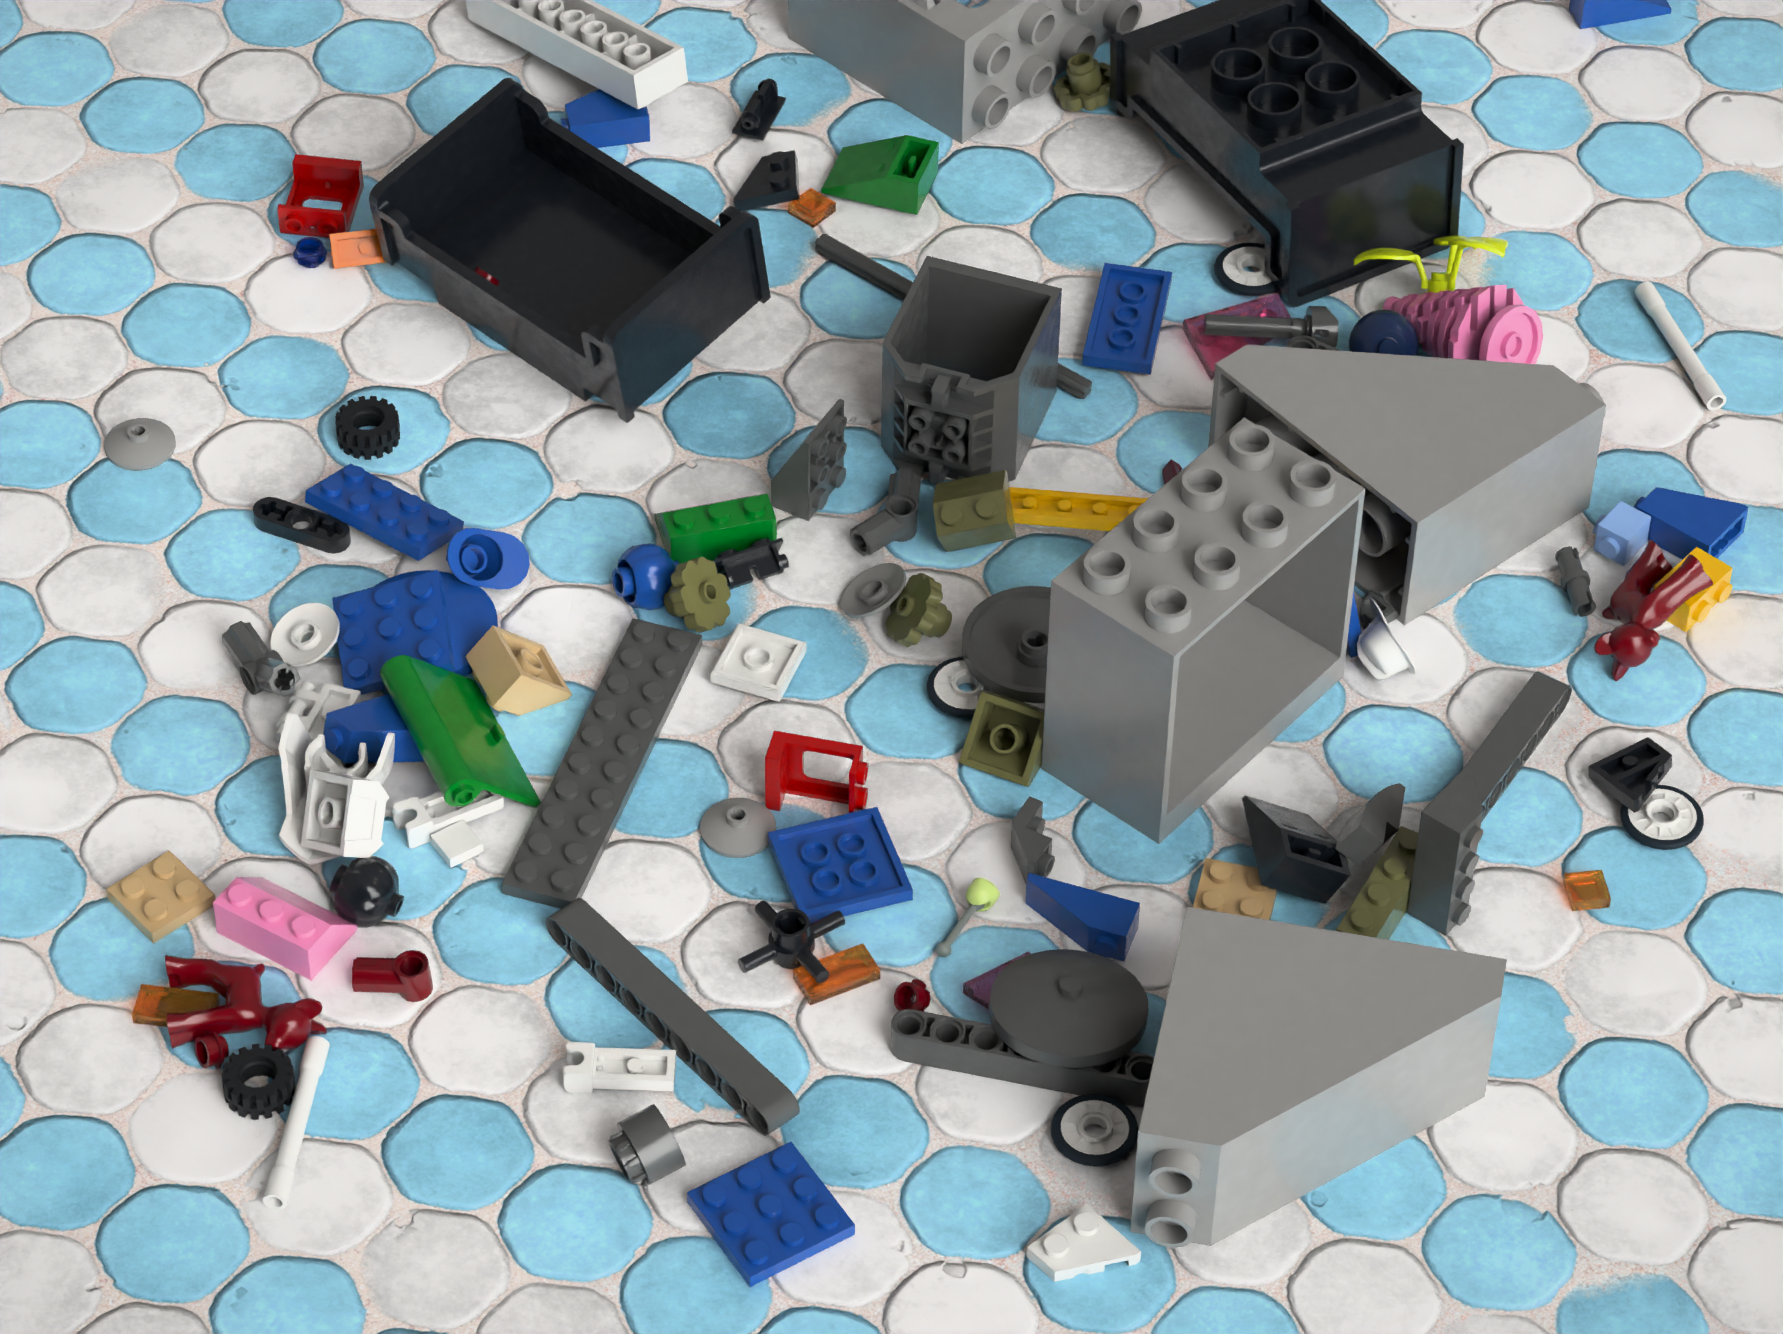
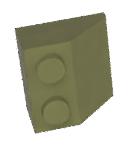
[933,470,1016,552]
[958,691,1045,787]

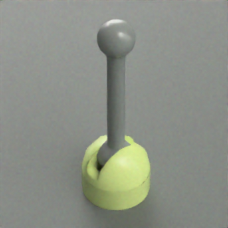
[936,878,1000,957]

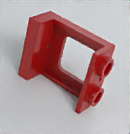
[277,154,364,238]
[765,730,869,813]

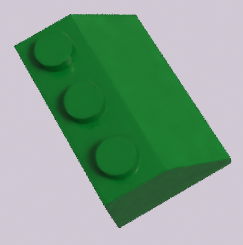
[654,494,777,564]

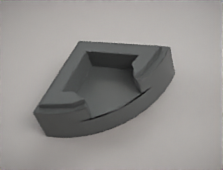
[1359,590,1397,630]

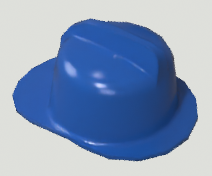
[446,528,530,590]

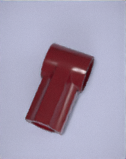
[352,950,433,1002]

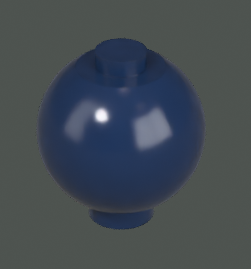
[1348,310,1419,356]

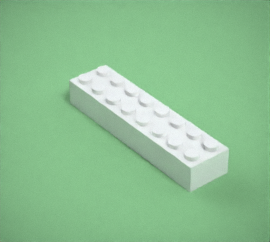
[466,0,688,109]

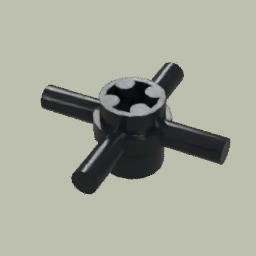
[738,901,845,983]

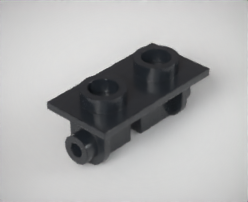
[732,79,786,141]
[714,538,789,590]

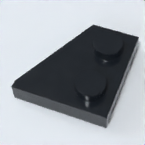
[733,150,800,211]
[1588,737,1672,812]

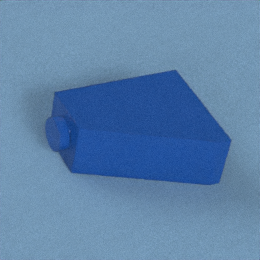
[560,89,650,148]
[1634,487,1749,560]
[323,694,424,763]

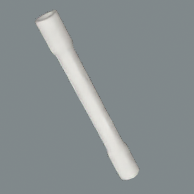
[1634,281,1726,410]
[263,1036,330,1210]

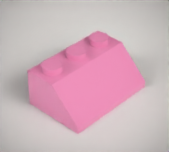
[213,877,358,981]

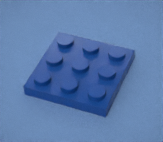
[332,570,455,695]
[768,807,913,924]
[687,1142,855,1287]

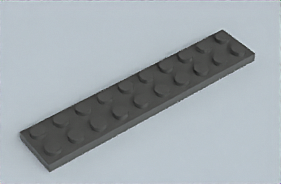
[502,618,702,909]

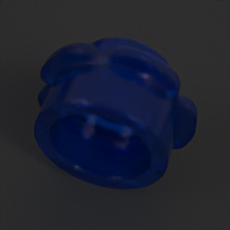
[293,237,327,268]

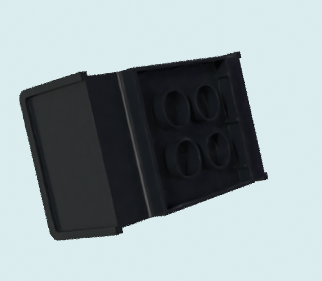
[1110,0,1464,307]
[369,77,771,423]

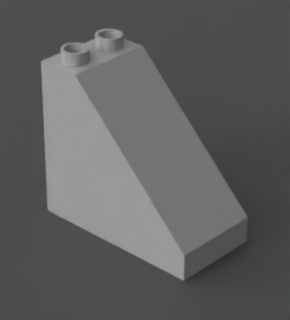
[1208,344,1606,626]
[1130,907,1507,1248]

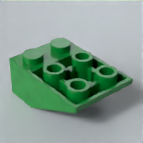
[821,135,939,215]

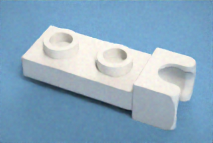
[392,789,504,849]
[563,1042,676,1093]

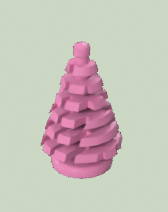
[1383,285,1543,364]

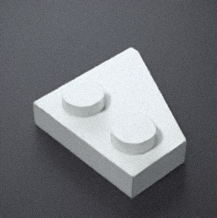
[1026,1203,1141,1282]

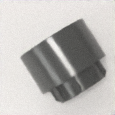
[608,1104,686,1185]

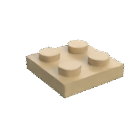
[106,851,216,944]
[1193,858,1278,920]

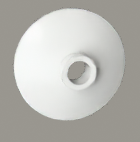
[270,603,340,667]

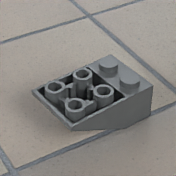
[771,398,847,521]

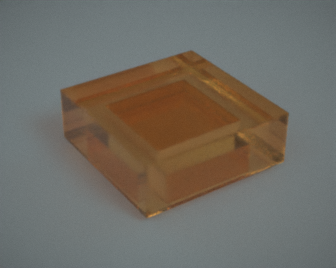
[788,188,836,228]
[1563,870,1611,911]

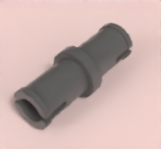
[1555,546,1596,617]

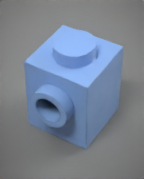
[1593,501,1651,566]

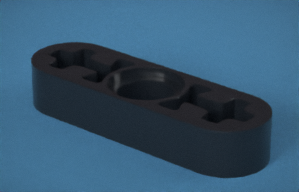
[253,497,351,554]

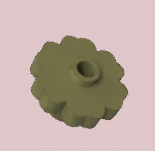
[1054,52,1110,112]
[664,557,731,633]
[886,573,952,648]

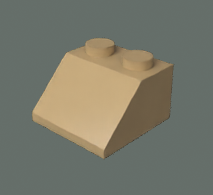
[465,625,572,716]

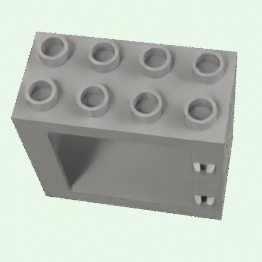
[788,0,1142,144]
[1041,418,1366,844]

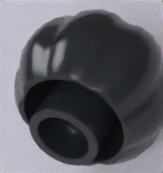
[329,856,404,928]

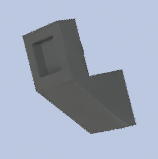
[1011,796,1055,884]

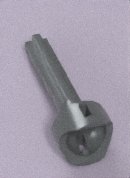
[1203,306,1339,347]

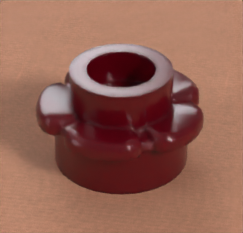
[894,979,931,1012]
[194,1030,229,1069]

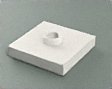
[710,623,807,702]

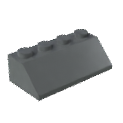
[1407,766,1483,936]

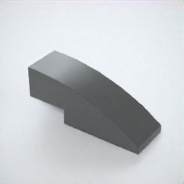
[1335,783,1405,866]

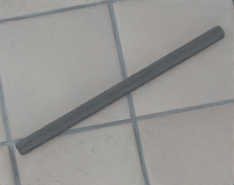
[815,234,1092,399]

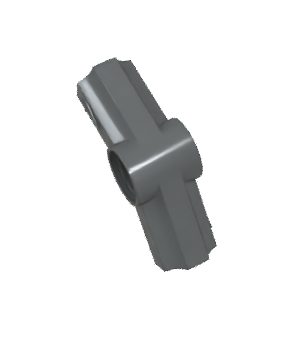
[850,469,921,556]
[222,621,300,697]

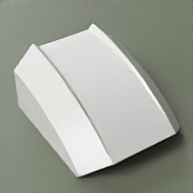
[301,769,390,858]

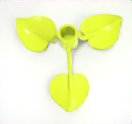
[1353,235,1508,293]

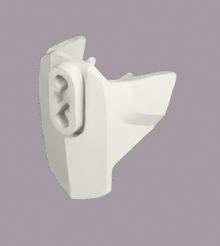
[278,712,395,864]

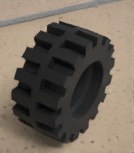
[335,396,400,460]
[222,1044,295,1120]

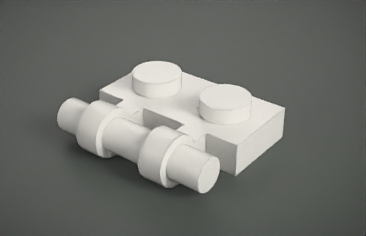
[274,681,361,743]

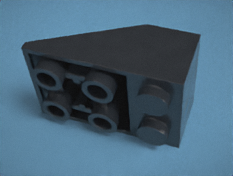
[1242,795,1351,904]

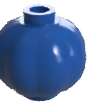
[612,543,679,610]

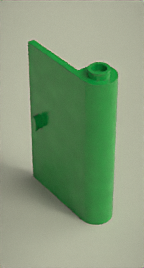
[380,655,541,808]

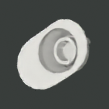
[1357,597,1417,681]

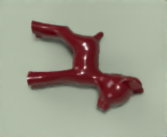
[1594,540,1713,681]
[165,955,327,1051]

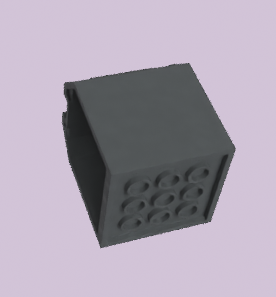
[881,256,1062,484]

